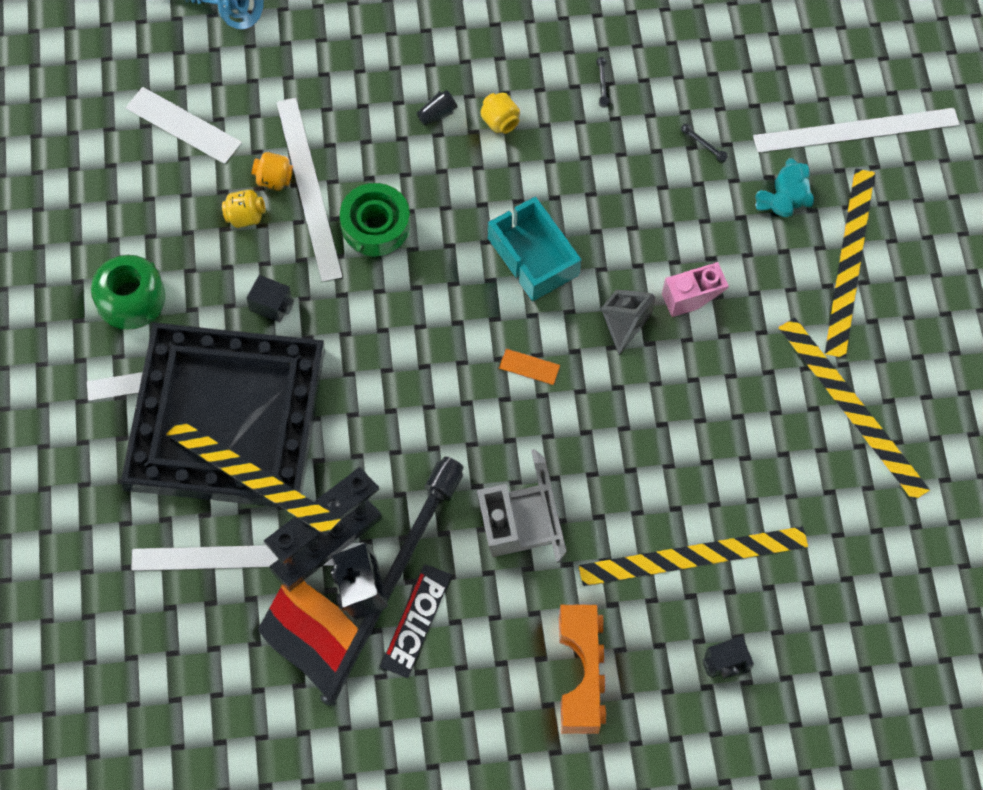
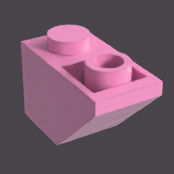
[662,262,729,317]

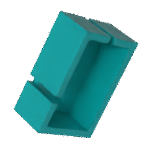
[488,196,582,302]

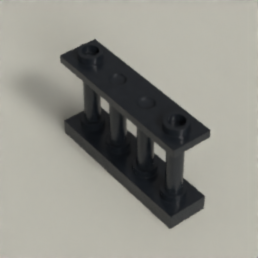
[263,467,382,592]

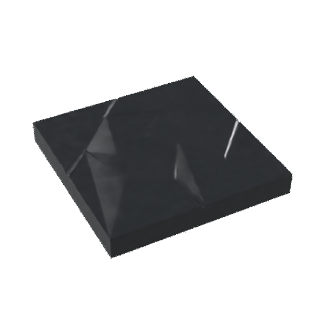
[120,322,325,508]

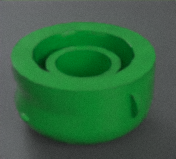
[339,183,410,257]
[91,254,166,330]

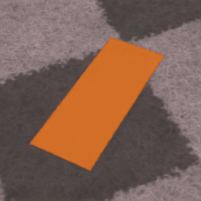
[499,349,560,385]

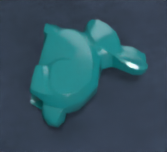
[755,158,814,217]

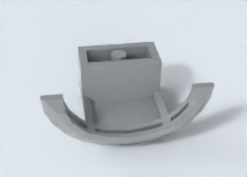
[477,449,566,563]

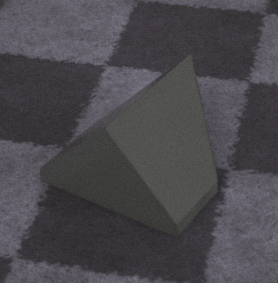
[600,289,656,355]

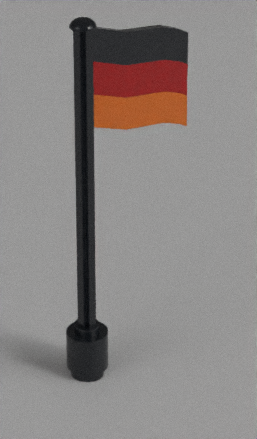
[258,456,464,706]

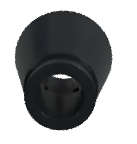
[416,90,458,126]

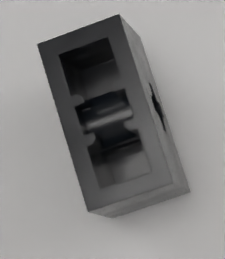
[331,543,388,620]

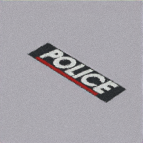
[380,564,452,678]

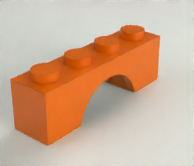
[559,605,606,734]

